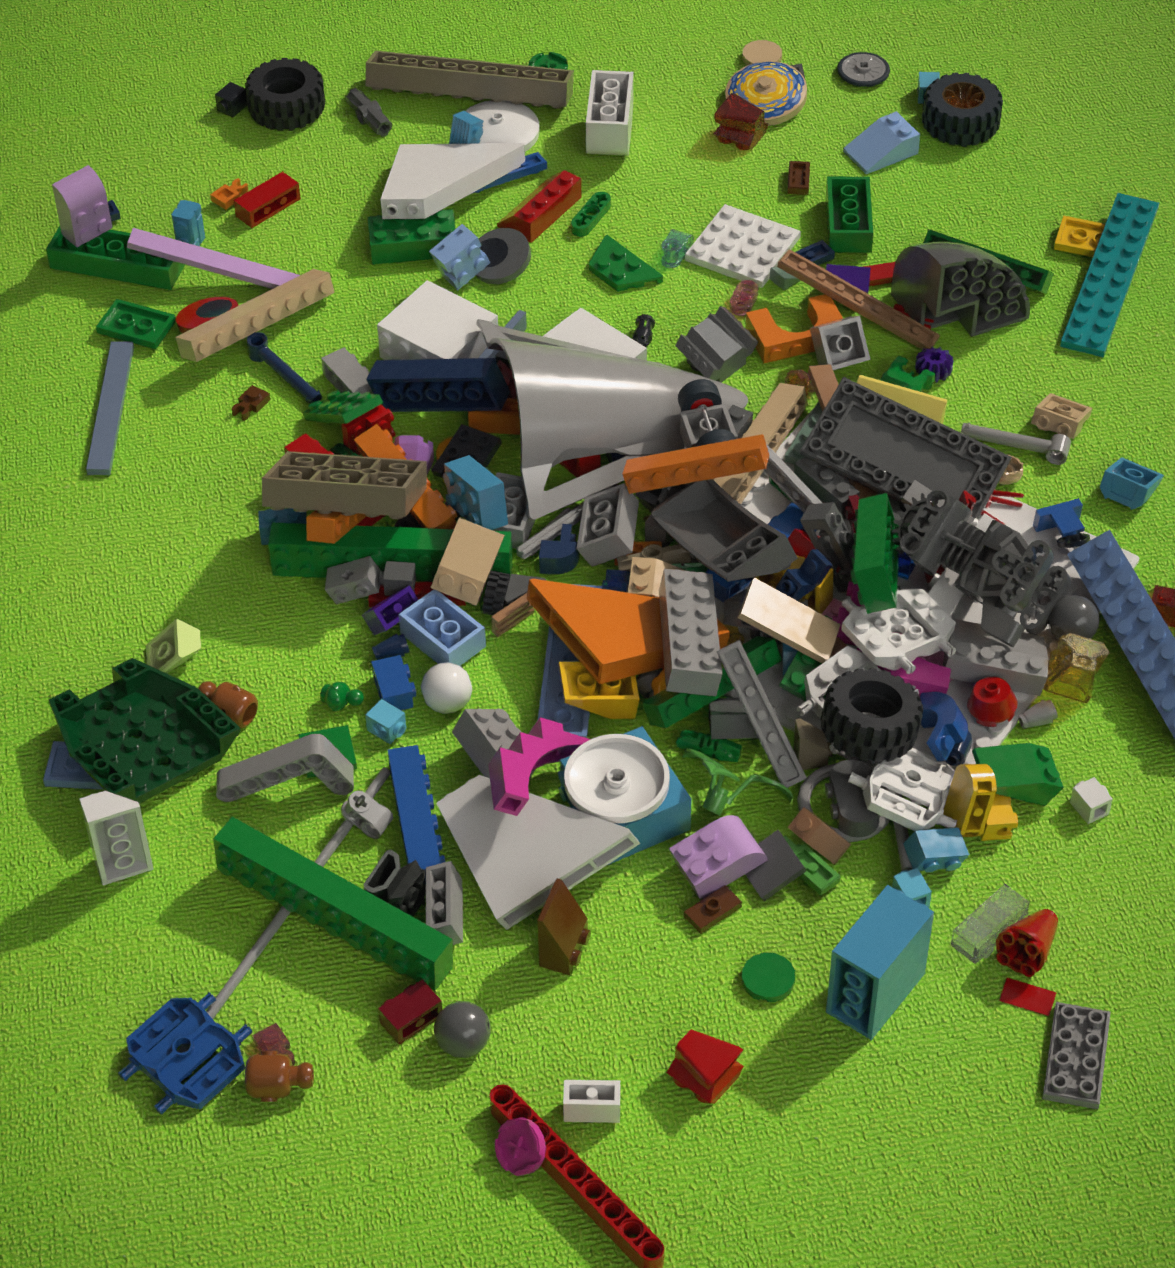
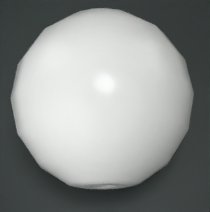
[421,662,473,714]

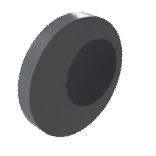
[475,228,531,284]

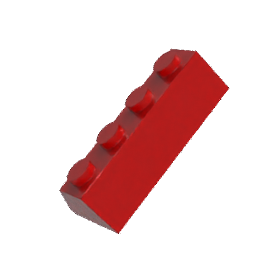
[497,170,582,243]

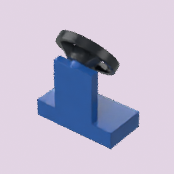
[1033,498,1091,548]

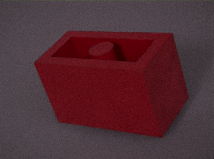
[378,980,443,1045]

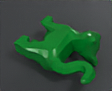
[880,355,935,392]

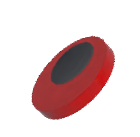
[176,297,238,333]

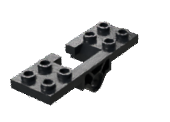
[394,424,502,528]

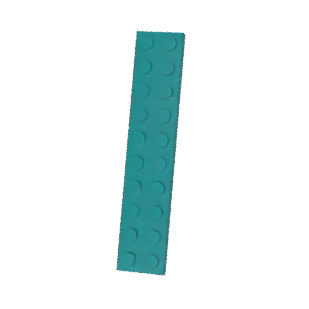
[1060,193,1159,358]

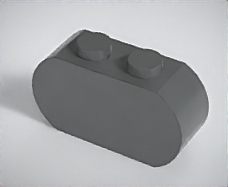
[825,760,880,838]

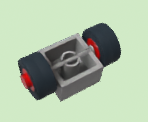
[678,379,737,448]

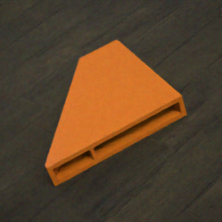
[527,579,730,684]

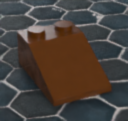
[537,878,591,976]

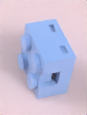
[429,224,490,290]

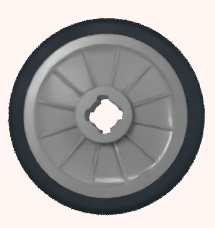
[837,52,890,87]

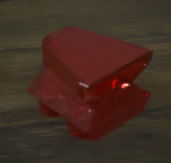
[713,93,769,150]

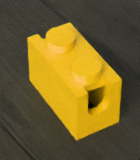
[980,794,1018,841]

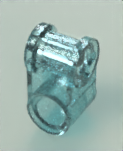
[661,229,694,268]

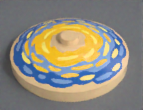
[725,61,807,126]

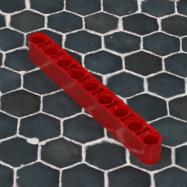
[489,1084,664,1268]

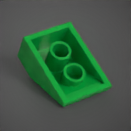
[972,743,1064,806]

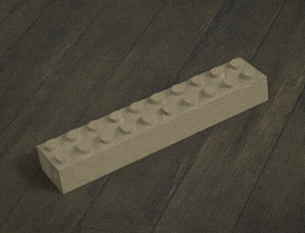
[366,51,574,109]

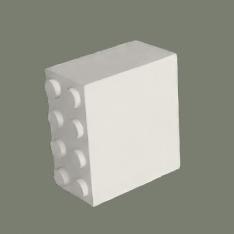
[377,280,498,360]

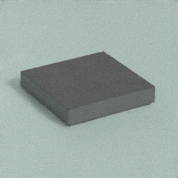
[745,830,807,901]

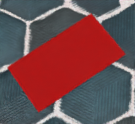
[999,978,1057,1016]

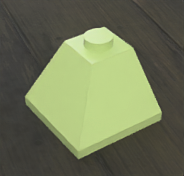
[146,619,201,674]

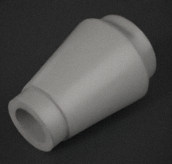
[1018,700,1058,729]

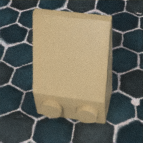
[431,518,505,605]
[628,557,686,597]

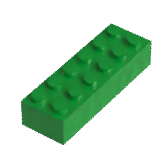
[46,226,185,290]
[851,493,899,614]

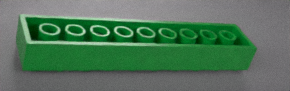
[268,522,513,584]
[213,817,453,991]

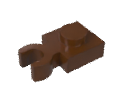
[232,385,271,421]

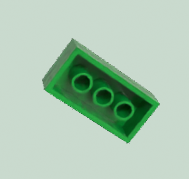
[826,176,873,253]
[368,209,456,265]

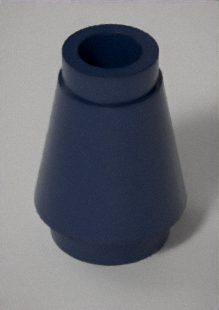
[372,634,410,660]

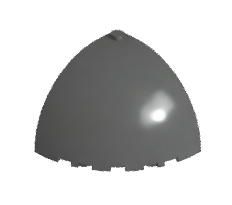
[891,242,1030,337]

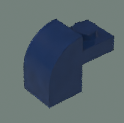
[539,524,580,575]

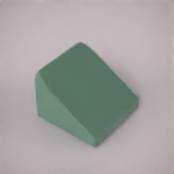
[769,267,800,290]

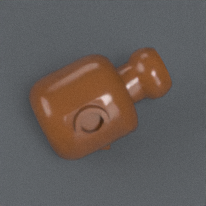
[198,681,258,729]
[245,1051,314,1102]

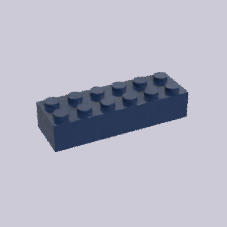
[366,358,511,412]

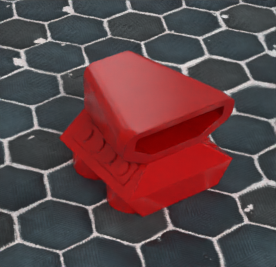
[666,1029,744,1104]

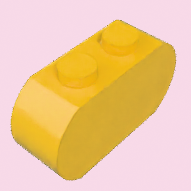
[943,764,997,837]

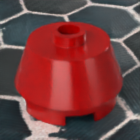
[967,677,1018,727]

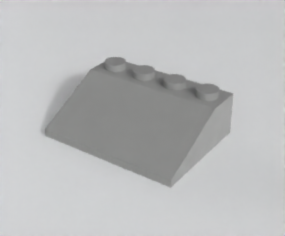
[943,618,1048,696]

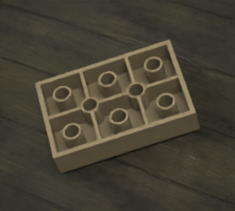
[262,451,427,519]

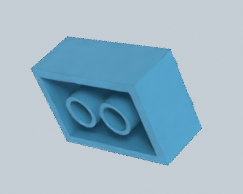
[443,455,508,530]

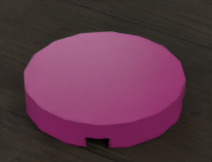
[494,1118,546,1176]

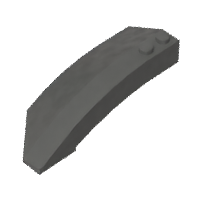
[651,479,798,582]

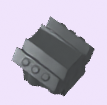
[675,306,758,383]

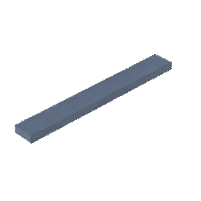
[86,342,134,475]

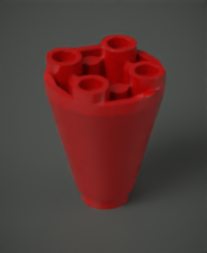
[996,909,1058,977]

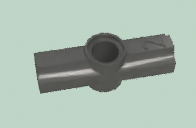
[346,88,392,137]

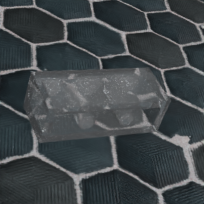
[951,884,1030,964]

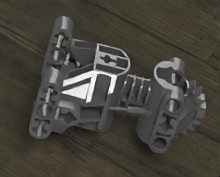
[892,490,1071,648]

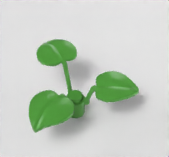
[682,748,793,816]

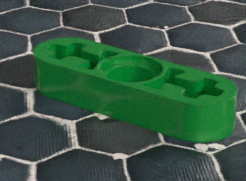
[571,192,611,237]

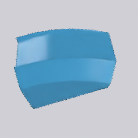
[1100,457,1164,510]

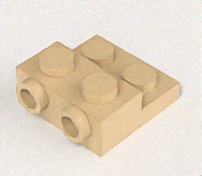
[1031,393,1093,439]

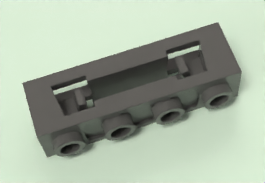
[800,502,855,592]

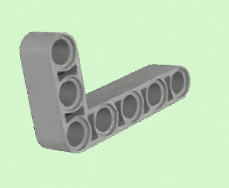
[216,734,354,802]

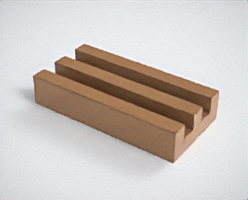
[492,593,535,637]

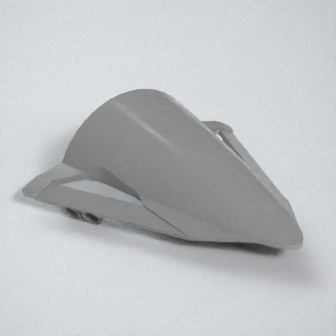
[476,319,748,520]

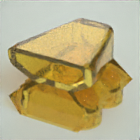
[1043,633,1109,703]

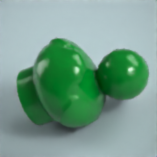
[320,682,364,712]

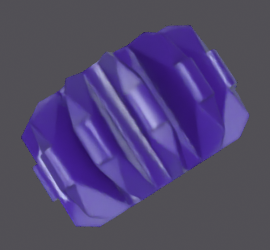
[915,346,953,383]

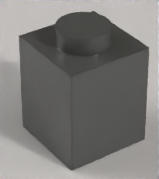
[379,561,416,596]

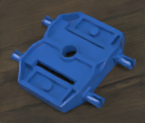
[118,992,253,1115]

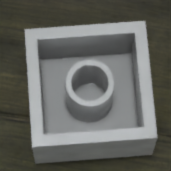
[810,316,871,370]

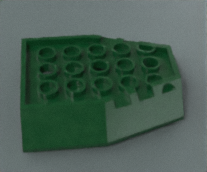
[49,658,241,804]

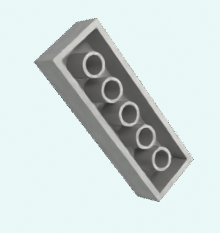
[659,569,722,696]

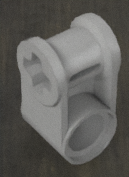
[341,791,393,839]

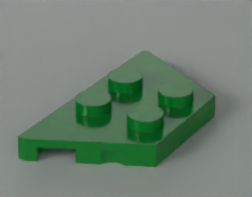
[589,235,663,292]

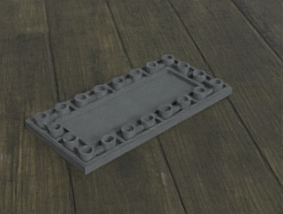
[800,377,1012,519]

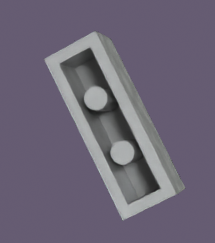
[321,347,374,394]
[426,861,463,945]

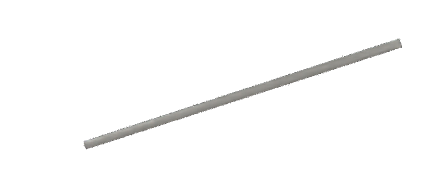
[177,767,391,1053]

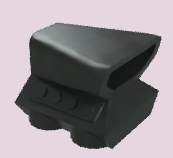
[364,850,426,917]

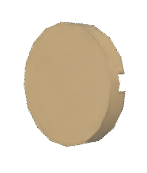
[742,40,782,65]

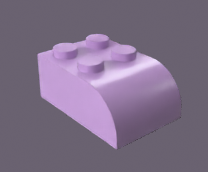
[52,165,112,247]
[669,815,768,900]

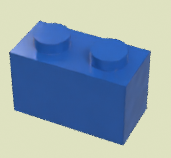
[371,655,417,710]

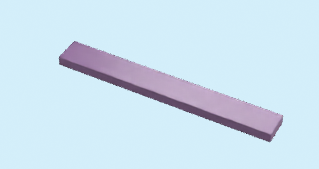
[127,228,300,289]

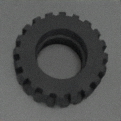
[245,58,325,131]
[820,668,923,763]

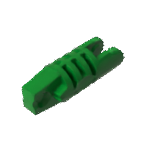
[675,730,742,762]

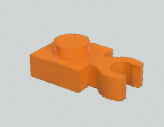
[210,178,249,210]

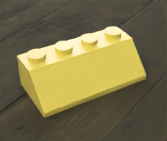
[857,375,947,424]

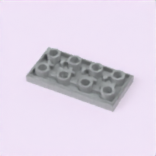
[1042,1002,1111,1109]

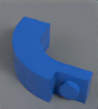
[919,692,968,761]

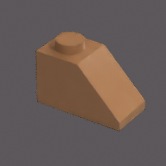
[788,807,851,864]

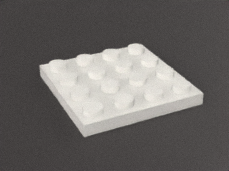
[685,204,801,288]

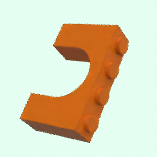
[745,294,843,363]

